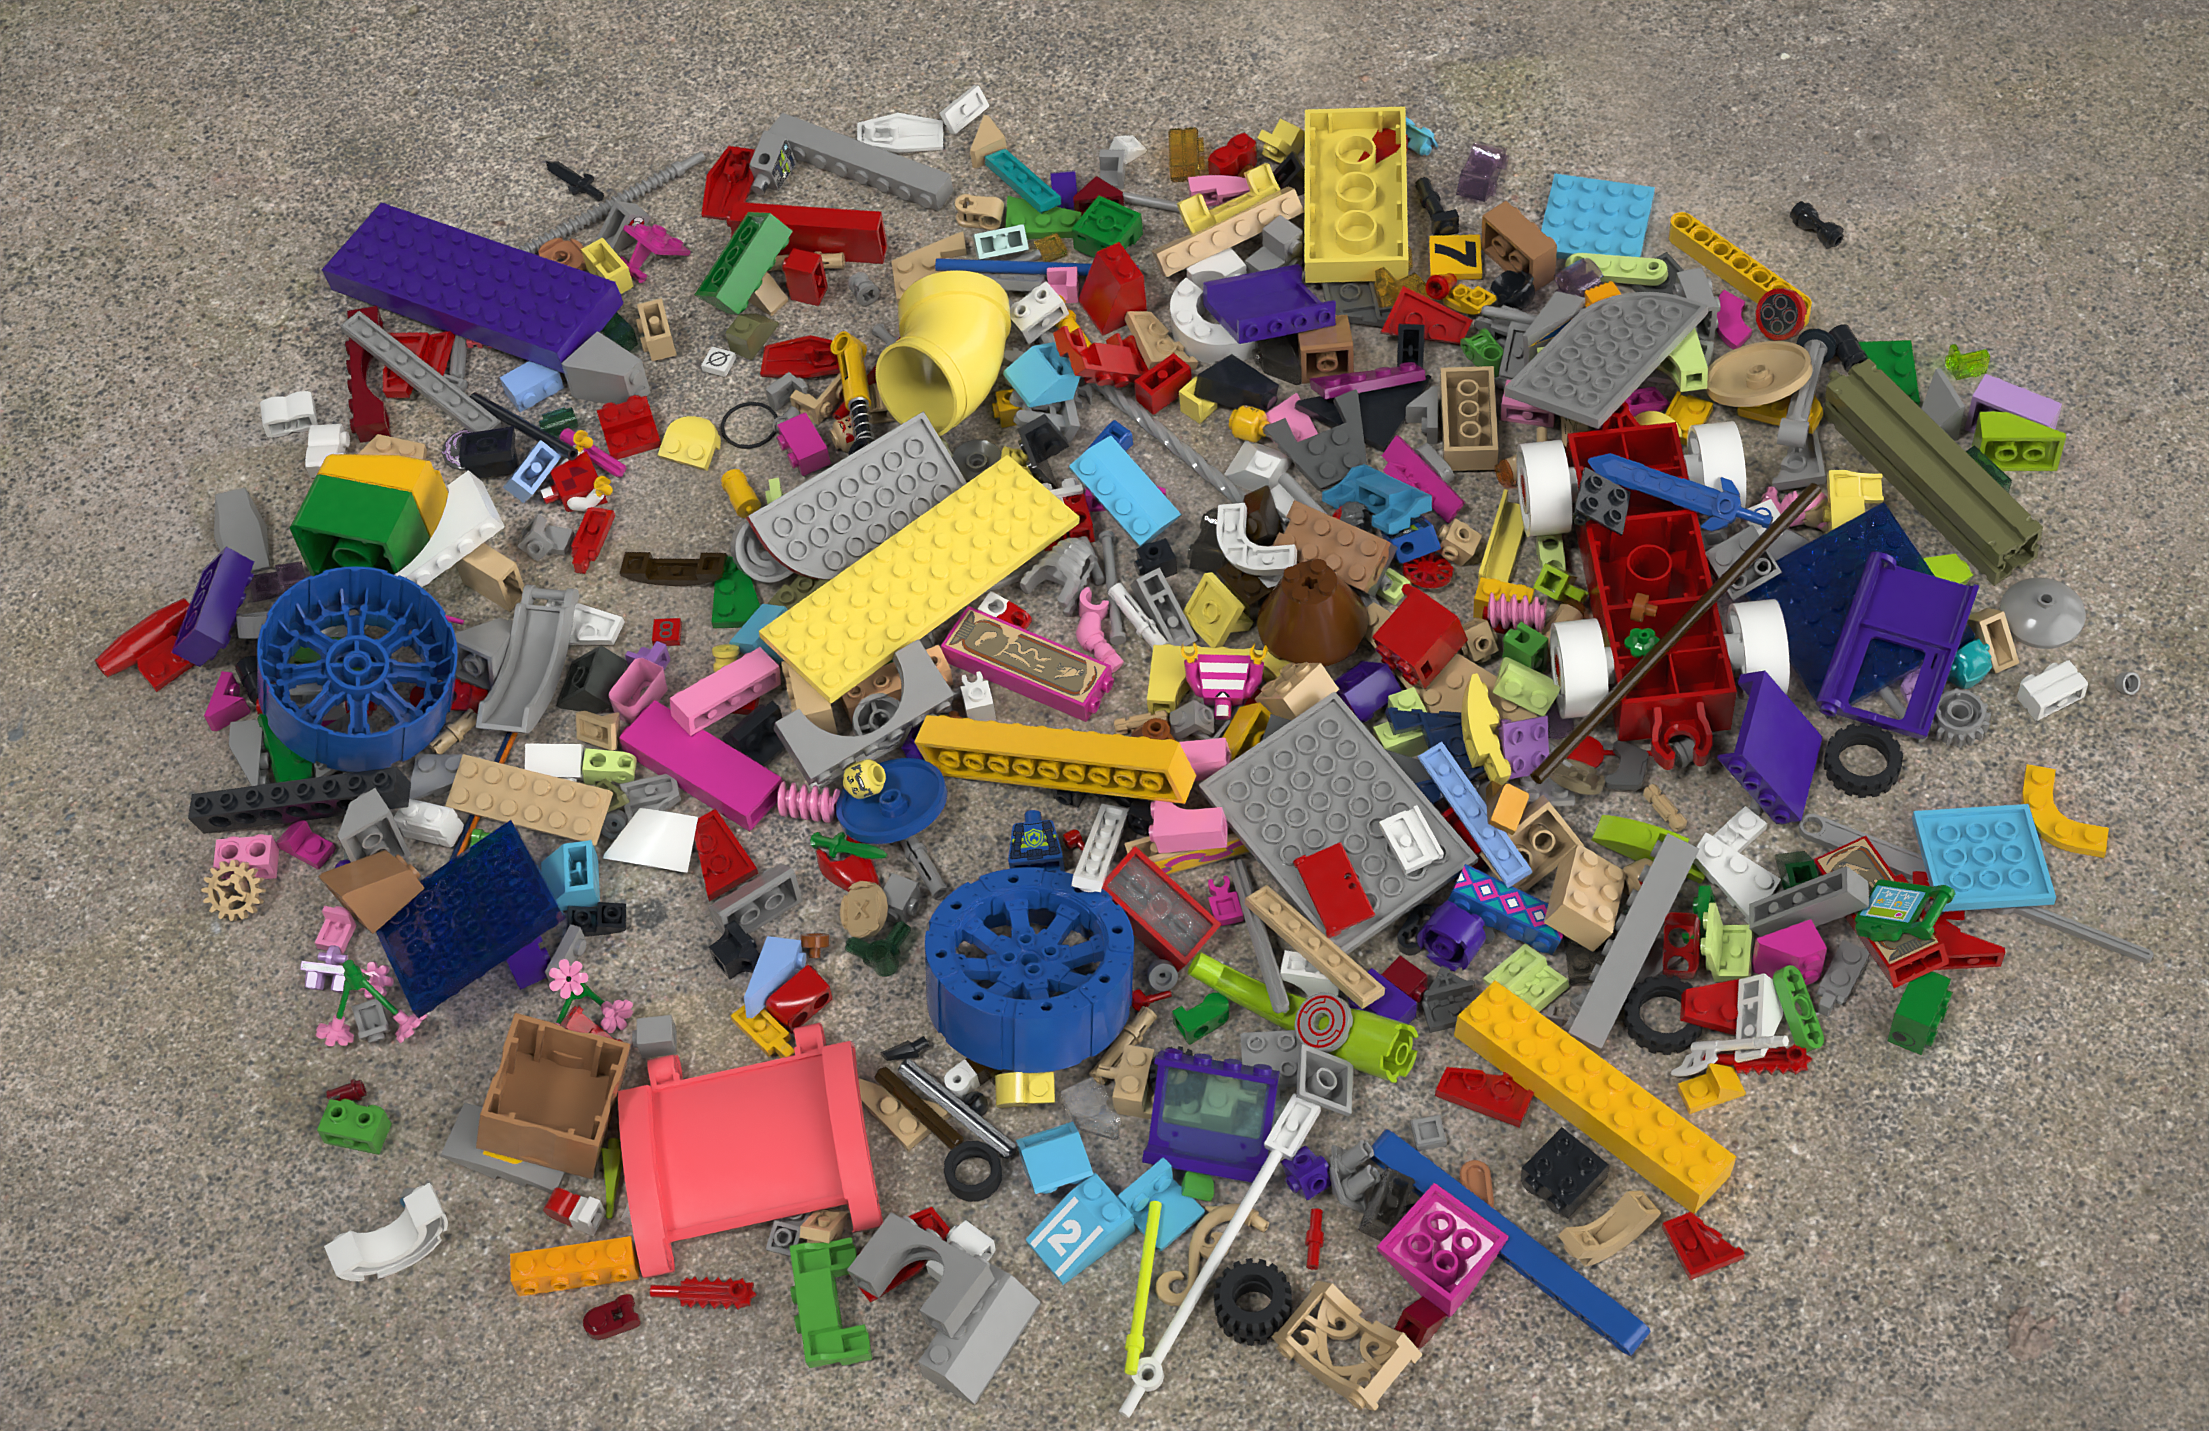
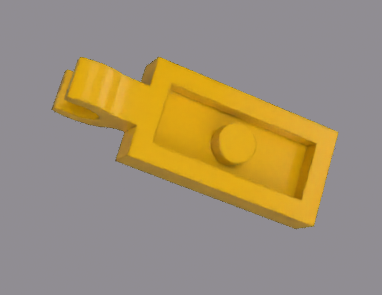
[730,1004,795,1058]

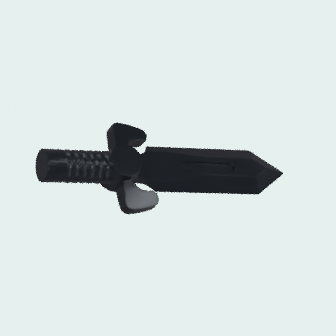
[546,161,604,201]

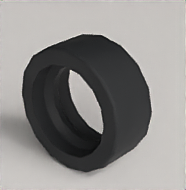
[944,1141,1002,1202]

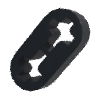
[1397,904,1436,956]

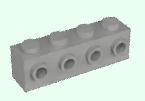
[1749,866,1869,937]

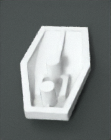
[857,113,943,153]

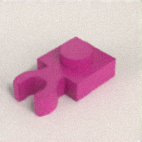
[1208,875,1244,926]

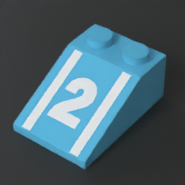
[1025,1173,1135,1285]

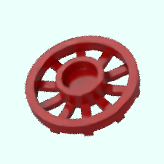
[1402,552,1454,588]

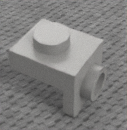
[765,372,808,411]
[1170,700,1214,740]
[351,999,391,1043]

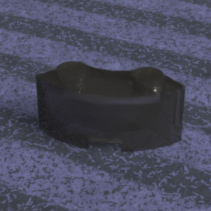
[1187,508,1229,575]

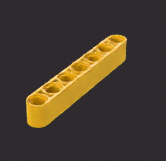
[1669,212,1812,327]

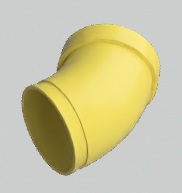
[876,271,1011,436]

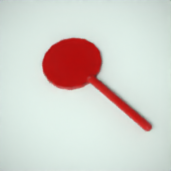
[1566,736,1652,769]

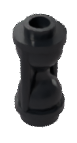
[1790,201,1844,249]

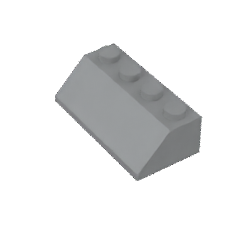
[918,1263,1041,1406]

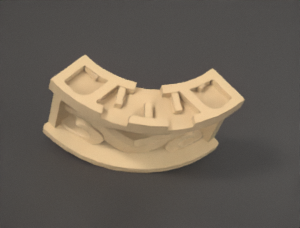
[1272,1281,1423,1411]

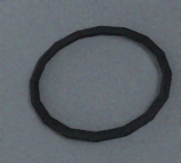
[720,402,778,449]

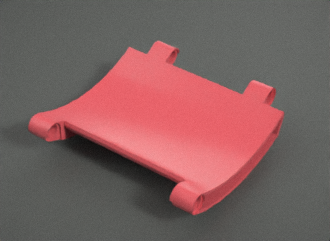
[618,1022,883,1279]

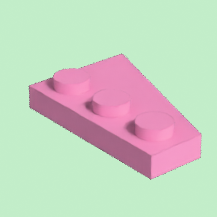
[1266,393,1318,442]

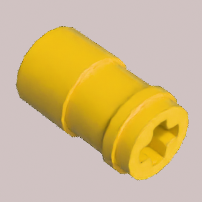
[721,469,761,518]

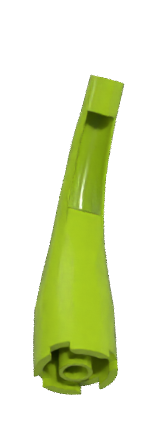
[1187,952,1418,1083]

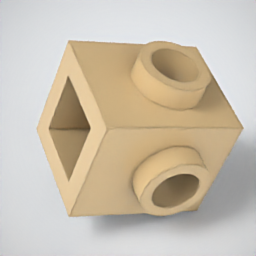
[1436,518,1482,566]
[1458,618,1499,663]

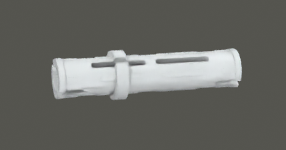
[1108,583,1170,649]

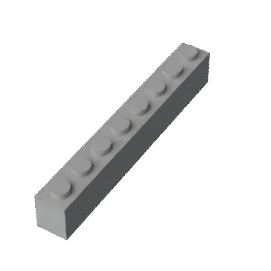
[768,113,953,211]
[1563,833,1700,1055]

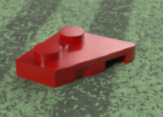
[1662,1211,1745,1280]

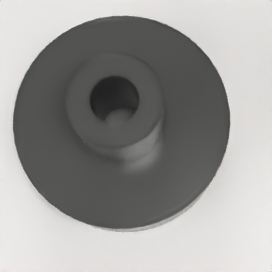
[601,809,628,839]

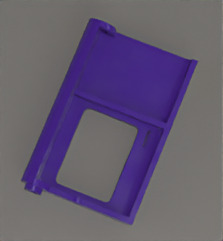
[1815,552,1979,739]

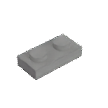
[545,924,586,983]

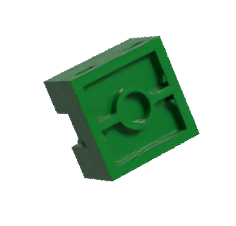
[1072,196,1143,258]

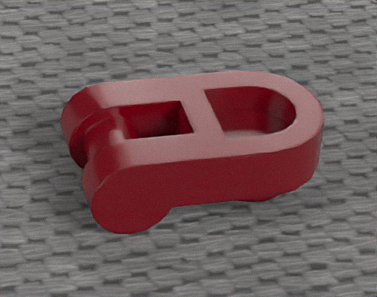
[583,1294,641,1340]

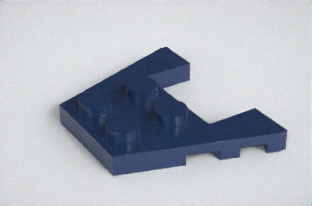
[1385,707,1486,805]

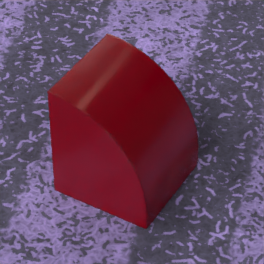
[1394,1296,1447,1350]

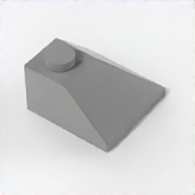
[1921,367,1965,441]
[1296,1044,1353,1116]

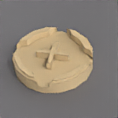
[840,881,888,939]

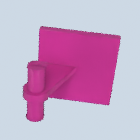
[620,224,691,283]

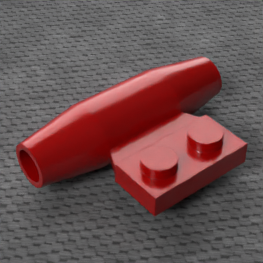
[94,598,195,692]

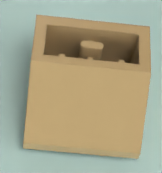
[1255,662,1339,720]

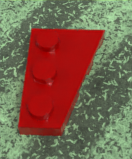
[1380,286,1473,345]
[383,332,430,398]
[1435,1067,1534,1128]

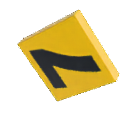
[1429,234,1482,280]

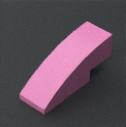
[1188,175,1250,207]

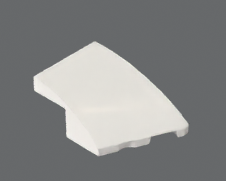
[603,808,698,873]

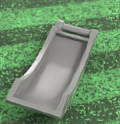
[475,584,579,734]

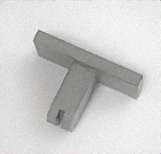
[1541,1005,1563,1026]

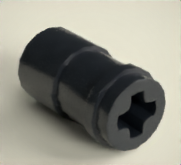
[1828,324,1868,372]
[235,656,271,706]

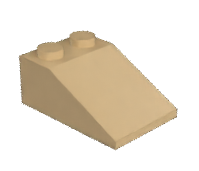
[1479,795,1584,892]

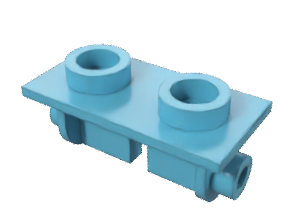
[1406,117,1438,156]

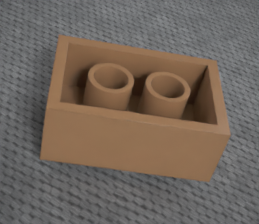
[1481,201,1557,292]

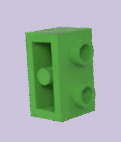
[317,1099,392,1155]

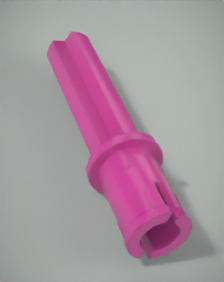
[559,428,626,477]

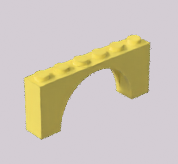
[1147,644,1295,716]

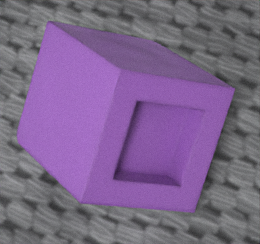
[625,641,671,669]

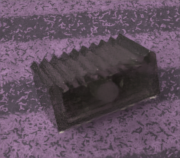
[1358,1168,1415,1241]

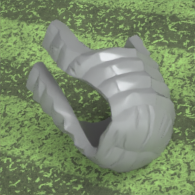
[1020,538,1095,617]

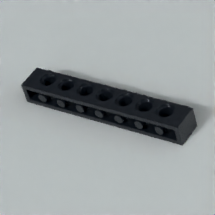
[188,767,411,834]

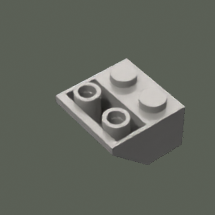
[1705,525,1782,601]

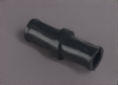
[1415,177,1445,221]

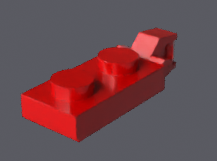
[571,507,615,574]

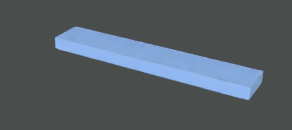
[1417,742,1532,888]

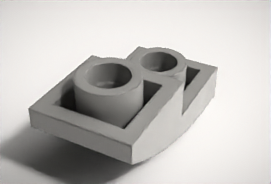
[766,1211,814,1257]

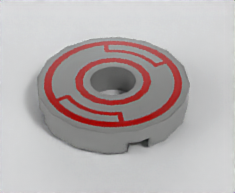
[1295,992,1353,1053]

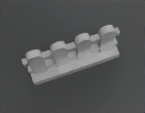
[1002,347,1080,443]

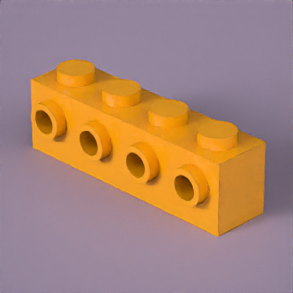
[510,1236,639,1297]

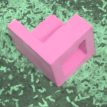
[1047,267,1079,303]

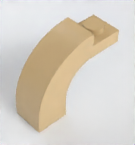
[1558,1190,1661,1266]

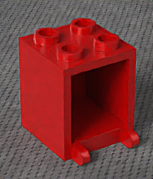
[1372,584,1468,689]

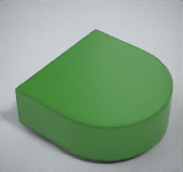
[1181,1171,1214,1202]

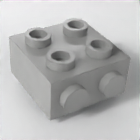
[1672,267,1721,341]

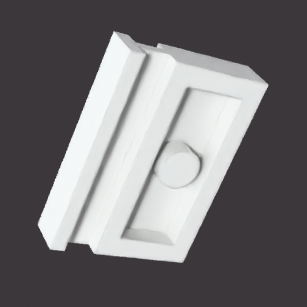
[1379,805,1444,875]

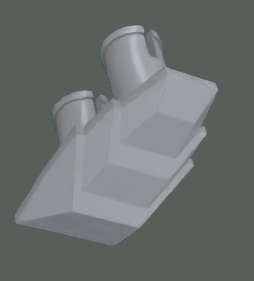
[1330,1140,1381,1214]

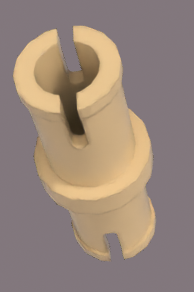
[428,708,477,754]

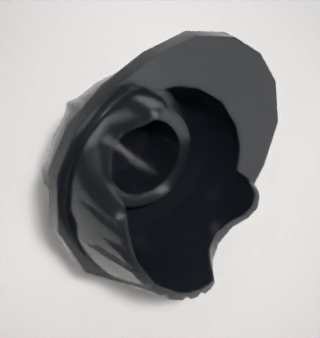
[1490,270,1535,311]

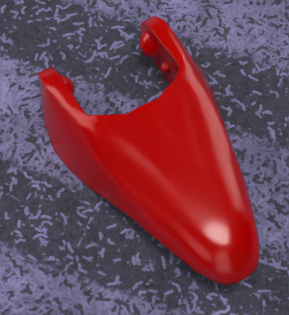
[816,834,881,892]

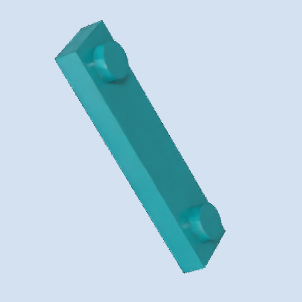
[985,149,1061,213]

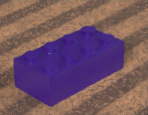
[172,546,254,667]

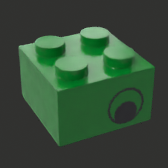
[1887,971,1953,1055]

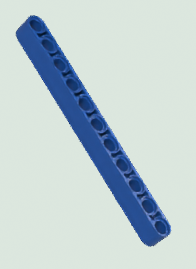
[1370,1129,1651,1357]

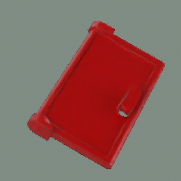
[1293,842,1375,938]

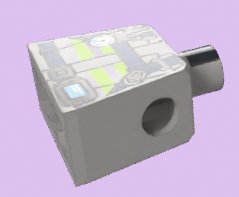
[750,130,796,195]

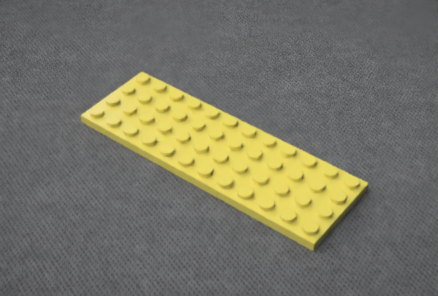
[759,455,1079,704]

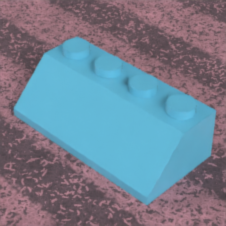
[1069,435,1182,547]

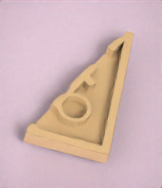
[858,1078,952,1151]

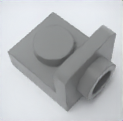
[517,514,554,561]

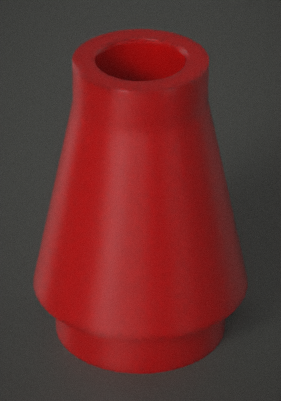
[1425,273,1457,300]

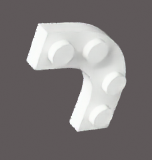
[1217,503,1297,576]

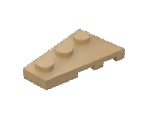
[1125,311,1198,370]

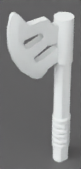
[1671,1036,1789,1077]

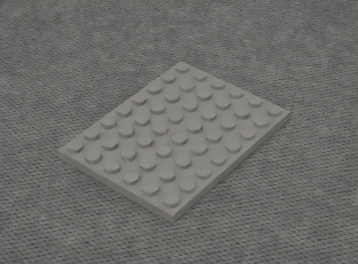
[1198,691,1478,954]

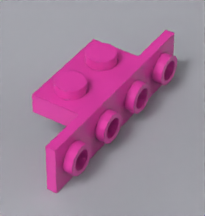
[1382,435,1465,523]

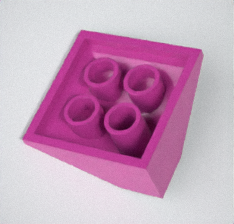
[1377,1183,1509,1318]

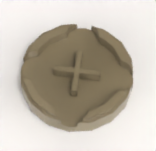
[1549,759,1605,795]

